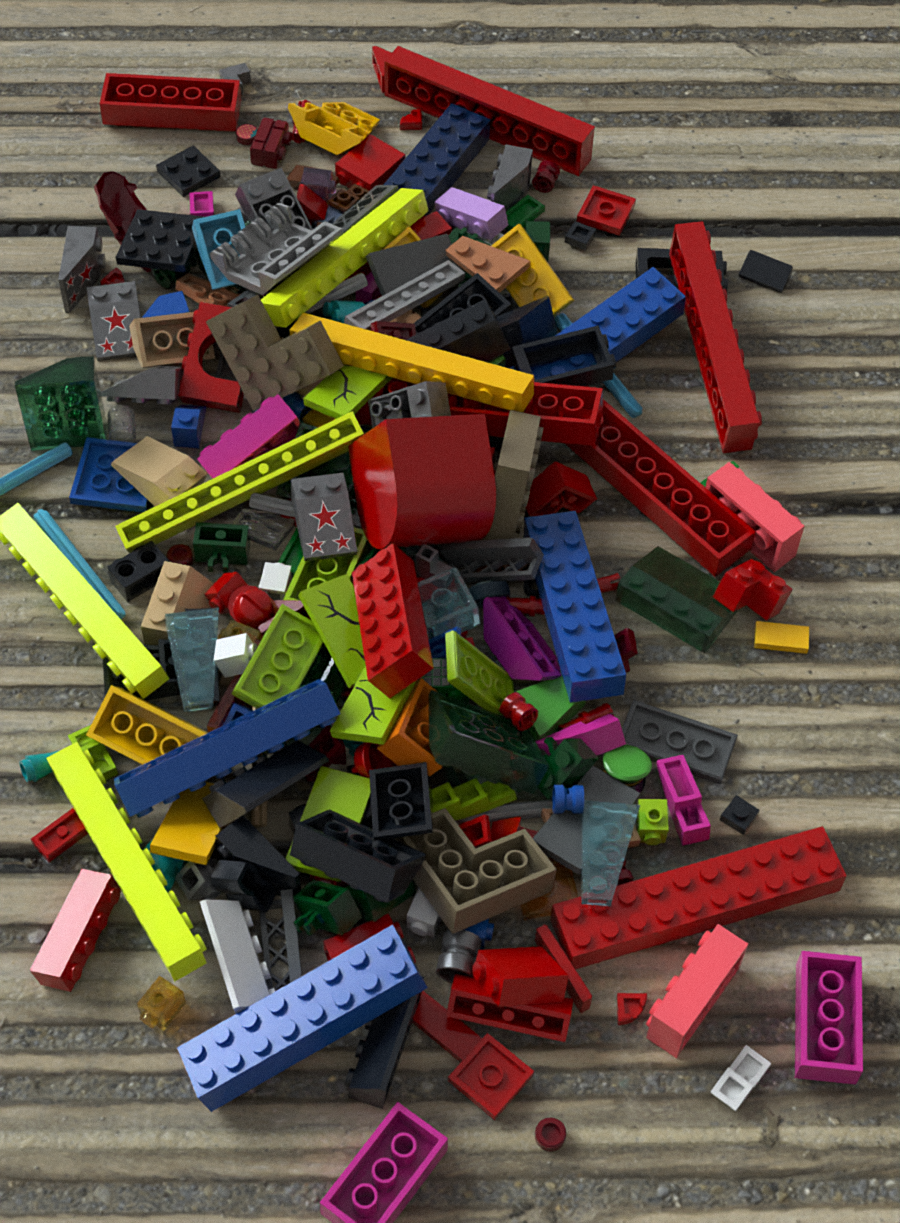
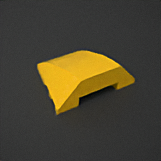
[288,102,380,155]

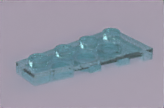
[165,607,219,712]
[581,800,640,906]

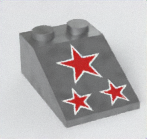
[58,226,106,313]
[87,281,141,361]
[291,473,357,561]

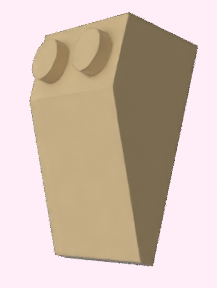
[111,436,208,506]

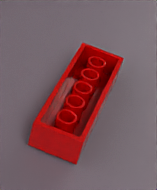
[99,73,241,132]
[352,543,434,699]

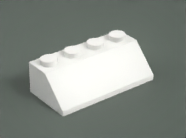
[200,899,275,1014]

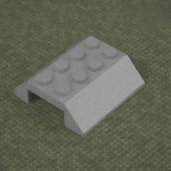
[210,203,343,296]

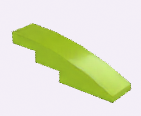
[432,774,517,820]

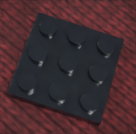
[115,209,204,272]

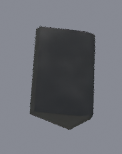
[738,250,793,293]

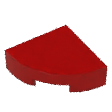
[400,109,422,130]
[100,267,124,285]
[616,993,647,1025]

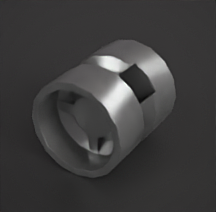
[436,930,481,983]

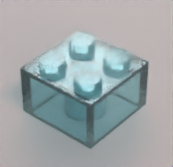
[418,567,481,640]

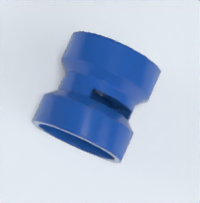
[283,392,312,424]
[552,785,584,814]

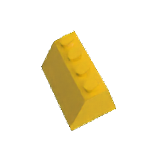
[86,685,209,765]

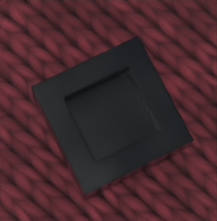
[565,221,596,251]
[720,795,760,835]

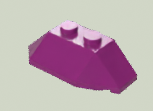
[483,596,561,681]

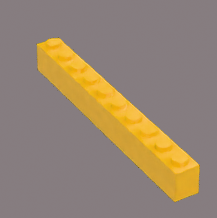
[290,312,534,412]

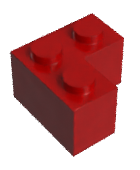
[526,461,597,517]
[713,559,793,621]

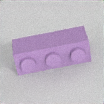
[434,187,508,240]

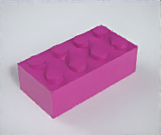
[197,394,303,479]
[795,951,863,1085]
[320,1102,448,1223]

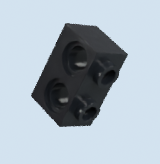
[107,541,169,602]

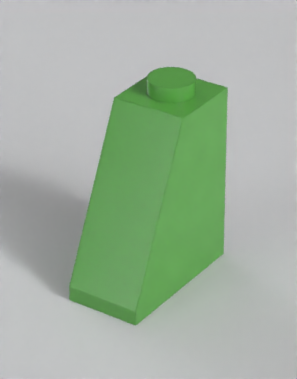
[516,674,586,742]

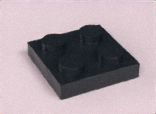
[156,145,220,197]

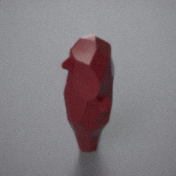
[94,171,151,272]

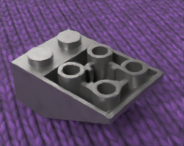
[487,145,533,211]
[235,167,313,231]
[99,366,183,404]
[368,381,451,429]

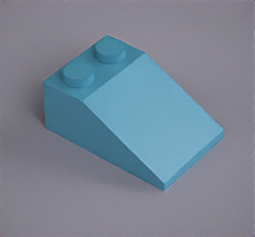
[192,209,245,290]

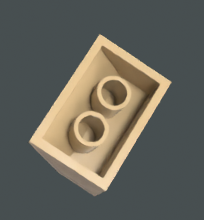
[129,312,215,368]
[141,561,214,645]

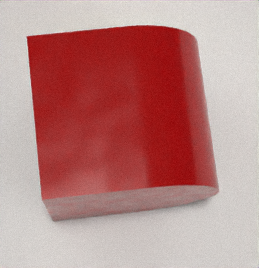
[348,414,496,549]

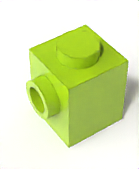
[636,799,669,845]

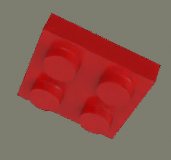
[576,185,636,236]
[448,1033,534,1120]

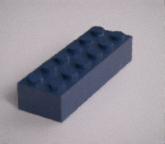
[384,103,491,218]

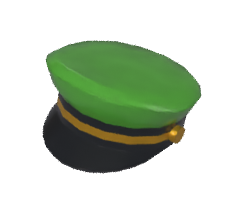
[602,744,652,793]

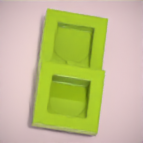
[68,725,118,780]

